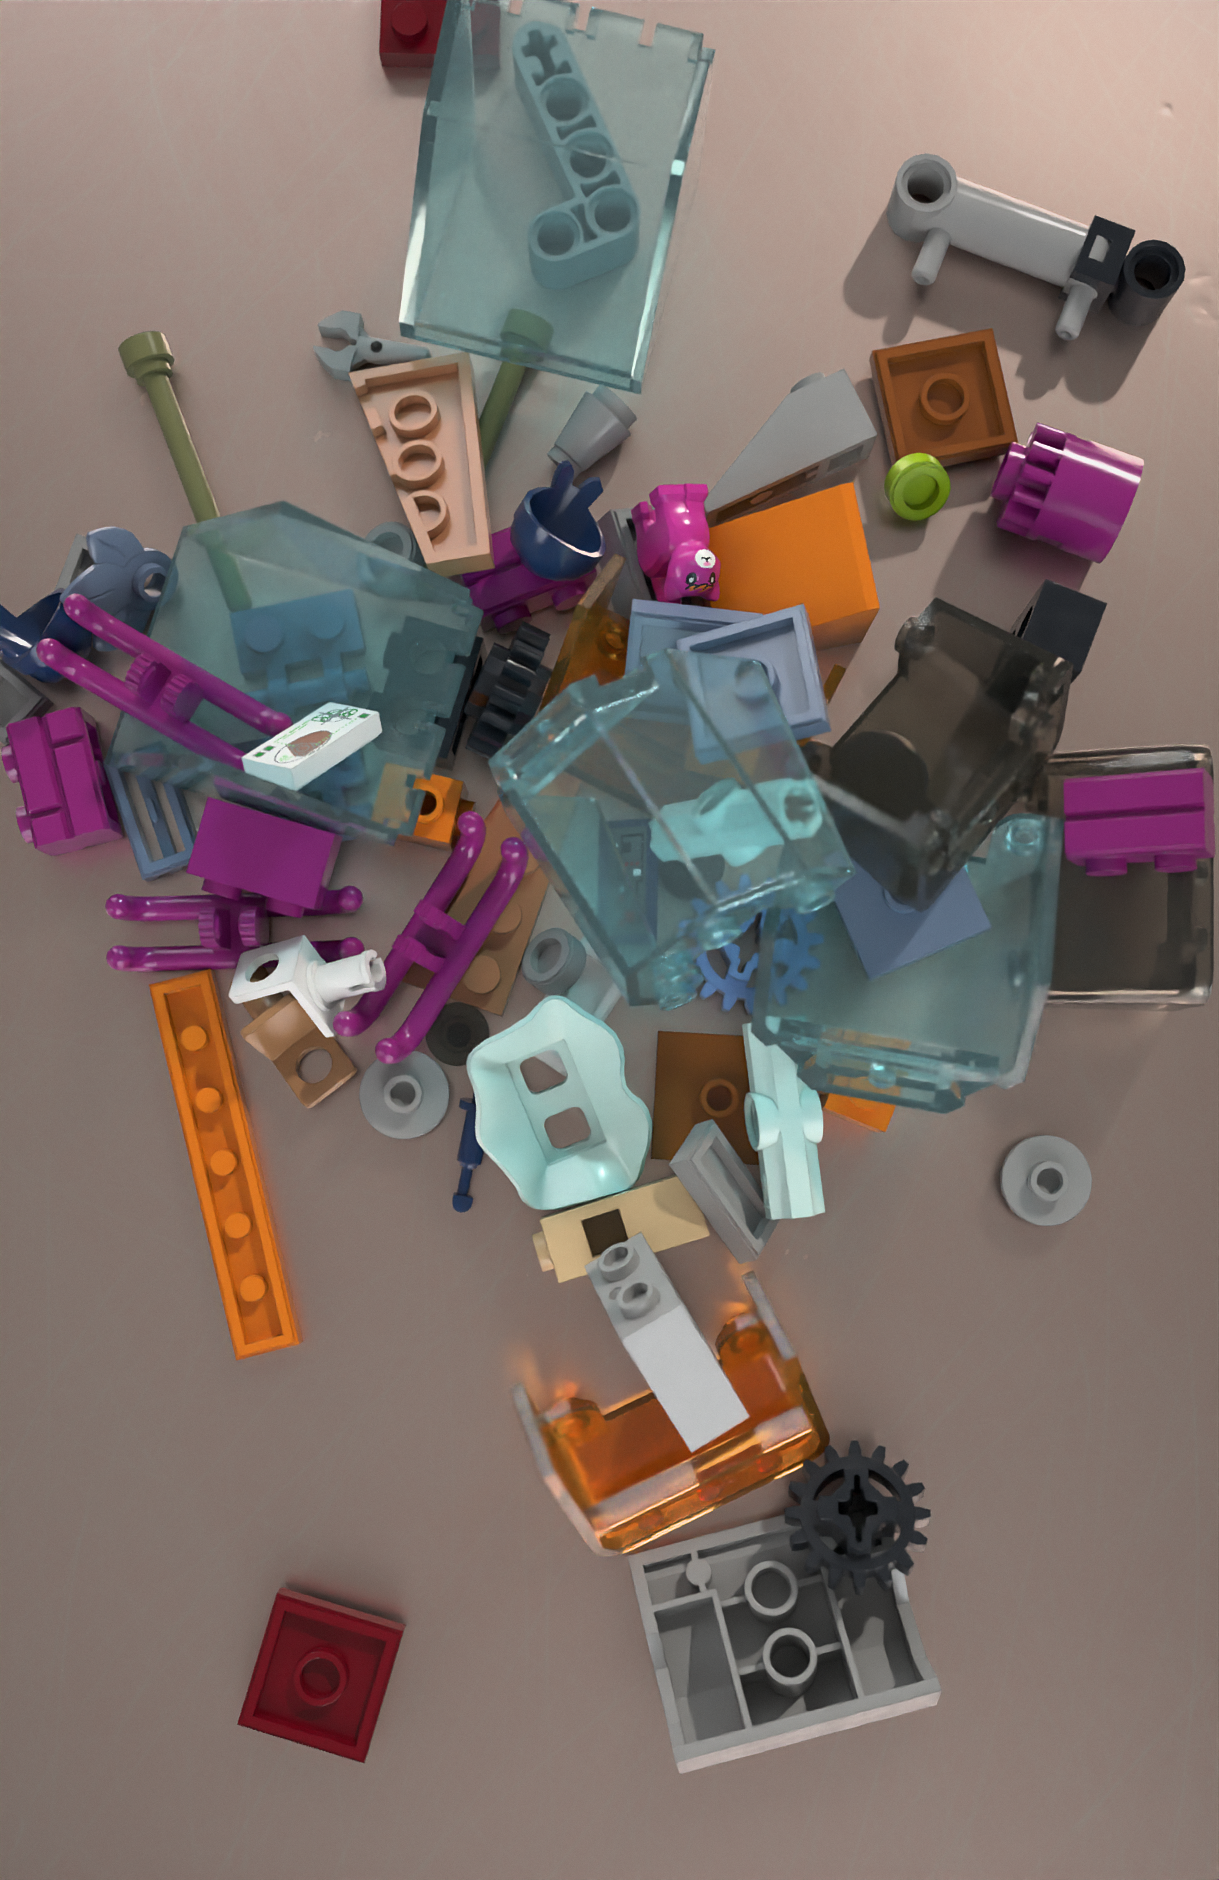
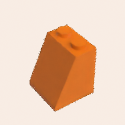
[702,482,880,651]

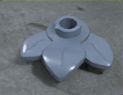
[60,526,177,652]

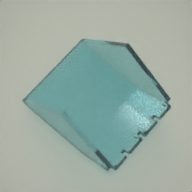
[399,0,716,395]
[104,500,484,846]

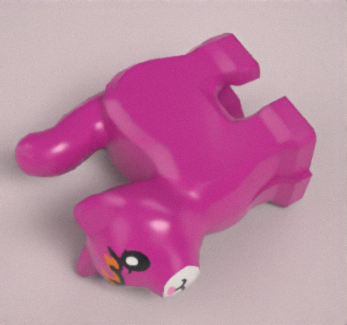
[631,483,721,604]

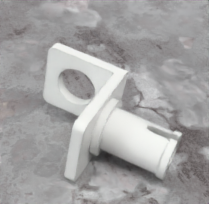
[229,935,386,1038]

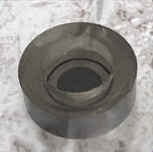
[426,1002,491,1067]

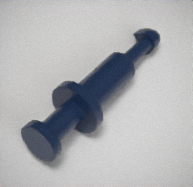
[452,1093,484,1213]

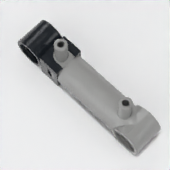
[886,153,1186,340]

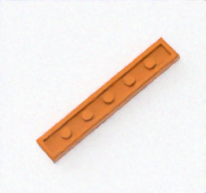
[149,969,303,1361]

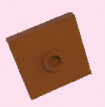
[869,328,1019,466]
[651,1031,759,1165]

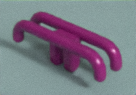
[36,594,293,784]
[332,811,529,1064]
[105,885,365,972]

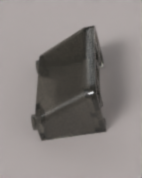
[779,597,1073,912]
[1012,744,1214,1012]

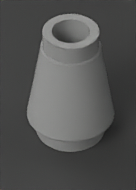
[547,384,637,480]

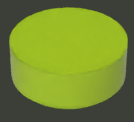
[884,453,951,520]

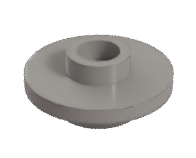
[359,1050,450,1139]
[1000,1135,1092,1226]

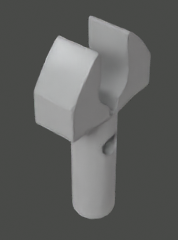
[313,310,432,381]

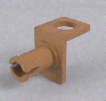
[230,965,357,1108]

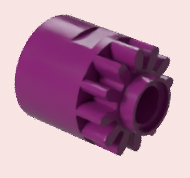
[990,422,1144,564]

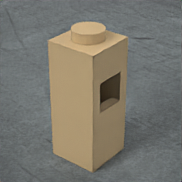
[532,1174,710,1283]

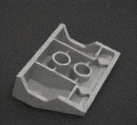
[627,1490,942,1774]

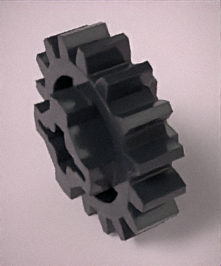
[462,621,553,761]
[785,1441,931,1595]

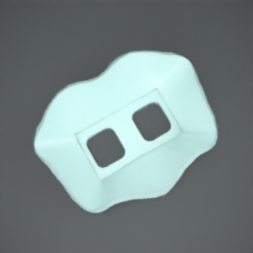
[466,995,652,1210]

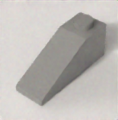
[704,369,878,528]

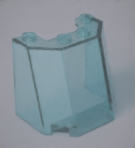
[488,648,857,1011]
[751,777,1064,1114]

